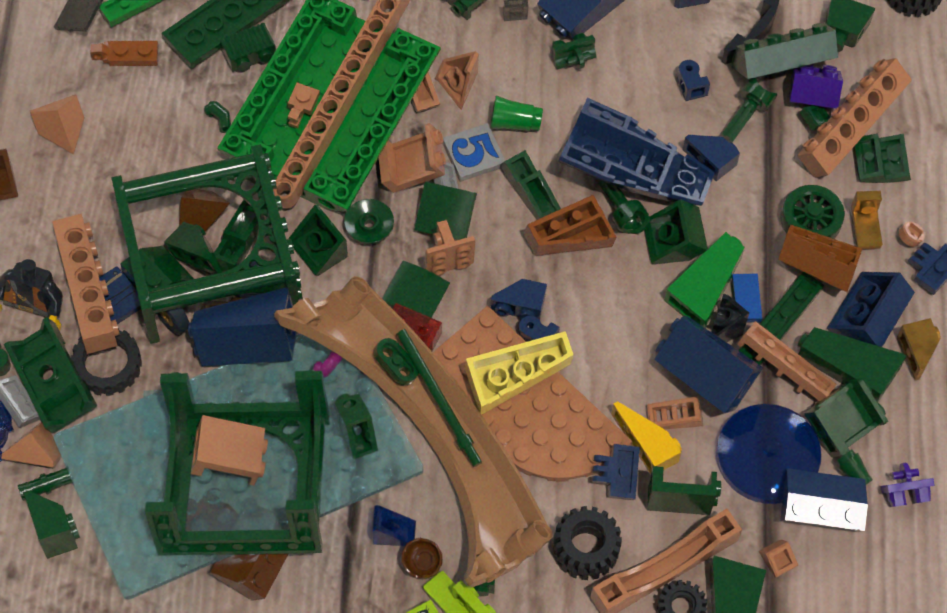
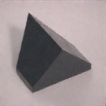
[712,294,749,343]

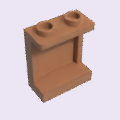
[379,123,446,193]
[191,415,268,486]

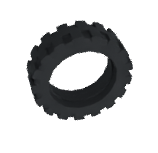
[71,328,142,396]

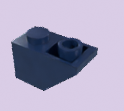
[491,279,547,320]

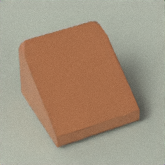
[759,540,798,577]

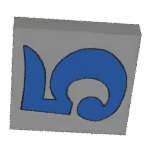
[443,123,505,182]

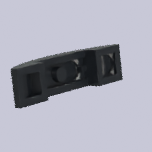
[722,0,779,64]

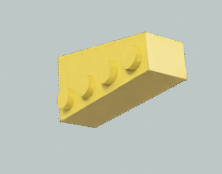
[465,331,573,415]

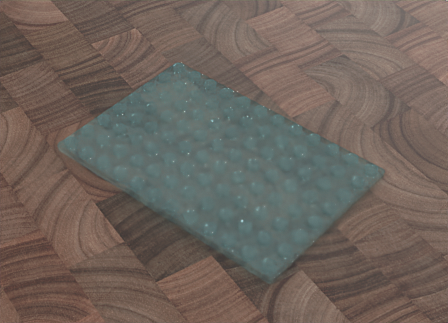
[53,334,424,600]

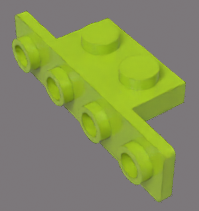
[423,571,496,613]

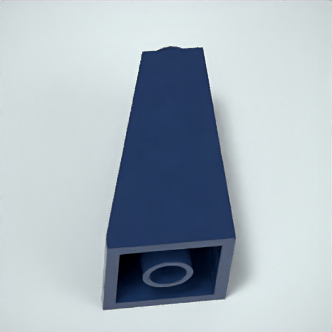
[537,0,625,40]
[188,288,297,366]
[654,316,763,413]

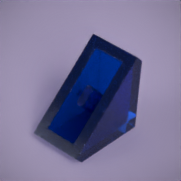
[372,505,416,546]

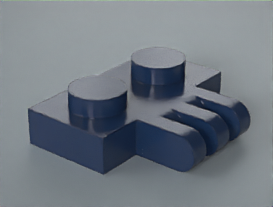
[908,243,947,295]
[592,444,640,500]

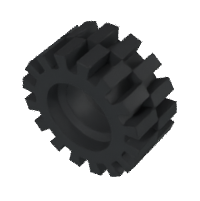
[657,580,707,613]

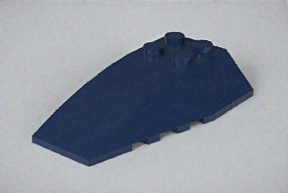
[558,97,715,206]

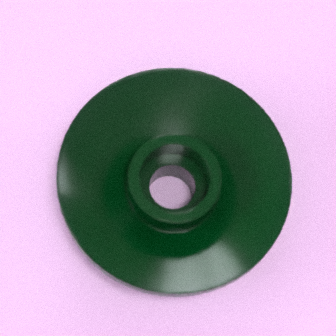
[344,199,394,244]

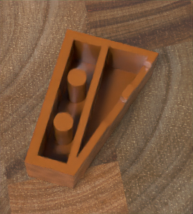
[524,195,617,256]
[778,225,862,292]

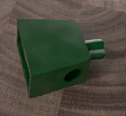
[825,0,875,52]
[334,394,378,459]

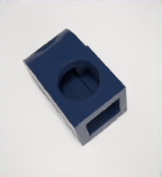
[677,60,710,101]
[519,316,560,342]

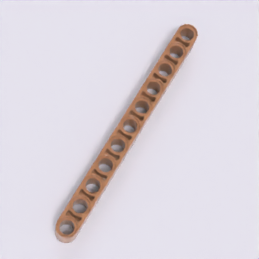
[273,0,410,208]

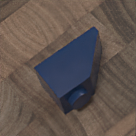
[682,135,740,181]

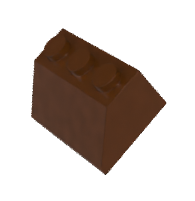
[209,503,290,601]

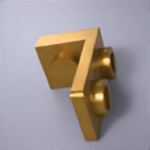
[851,191,883,249]

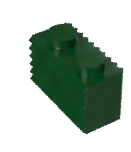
[220,23,276,72]

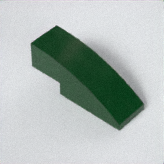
[500,150,561,220]
[214,200,266,272]

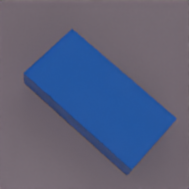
[732,273,762,323]

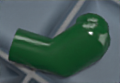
[204,101,231,133]

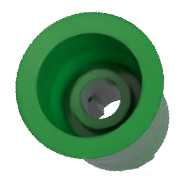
[490,95,543,131]

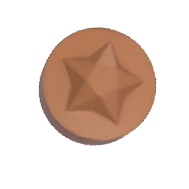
[899,221,925,247]

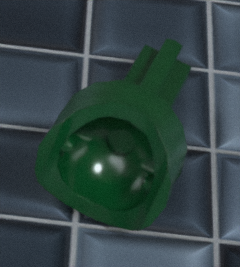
[721,77,777,143]
[598,180,650,234]

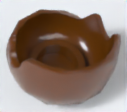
[401,537,443,579]

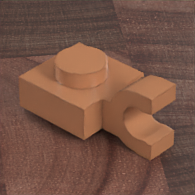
[288,83,320,128]

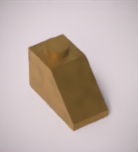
[897,318,941,380]

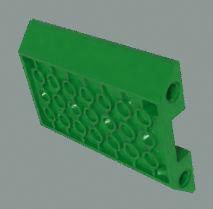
[217,0,441,211]

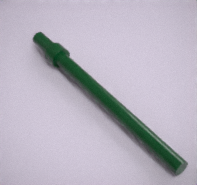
[397,329,482,467]

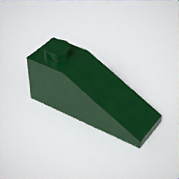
[164,222,223,275]

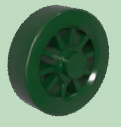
[781,185,845,239]

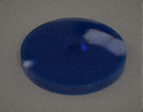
[716,404,821,504]

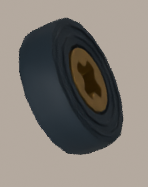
[156,307,189,335]

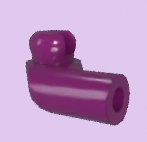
[313,351,343,378]

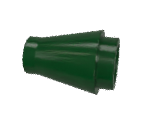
[836,449,873,485]

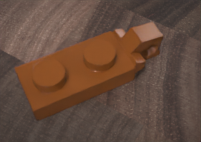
[90,41,159,66]

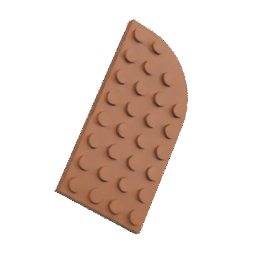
[433,305,632,482]

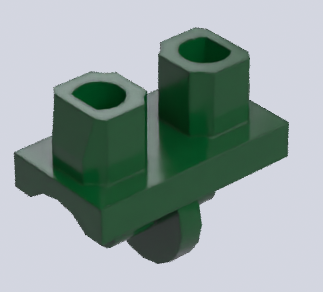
[552,33,597,69]

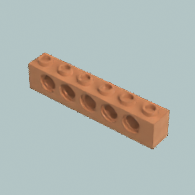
[797,58,912,177]
[52,213,120,354]

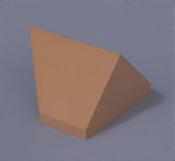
[435,51,479,110]
[30,94,85,154]
[1,421,61,467]

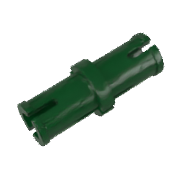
[18,467,74,501]

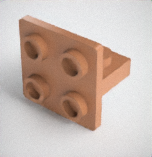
[425,220,475,276]

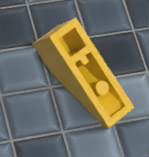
[611,401,682,474]

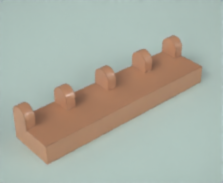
[737,321,837,405]

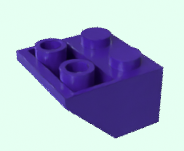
[789,64,843,109]

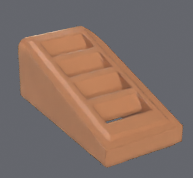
[647,396,703,429]

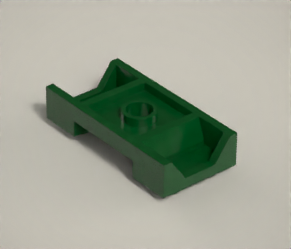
[4,317,97,433]

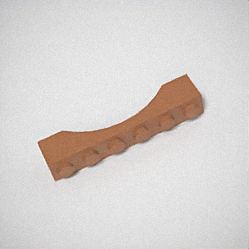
[591,509,742,613]

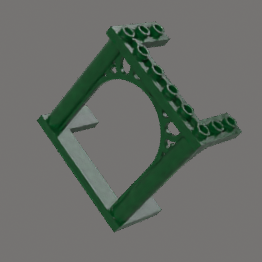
[111,144,303,344]
[145,370,330,555]

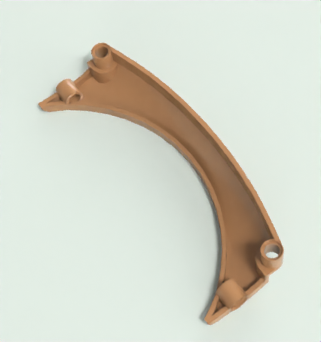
[274,276,553,587]

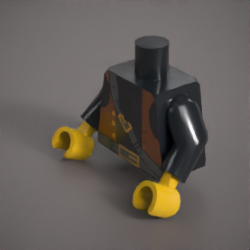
[0,259,63,331]

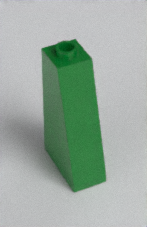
[664,232,745,328]

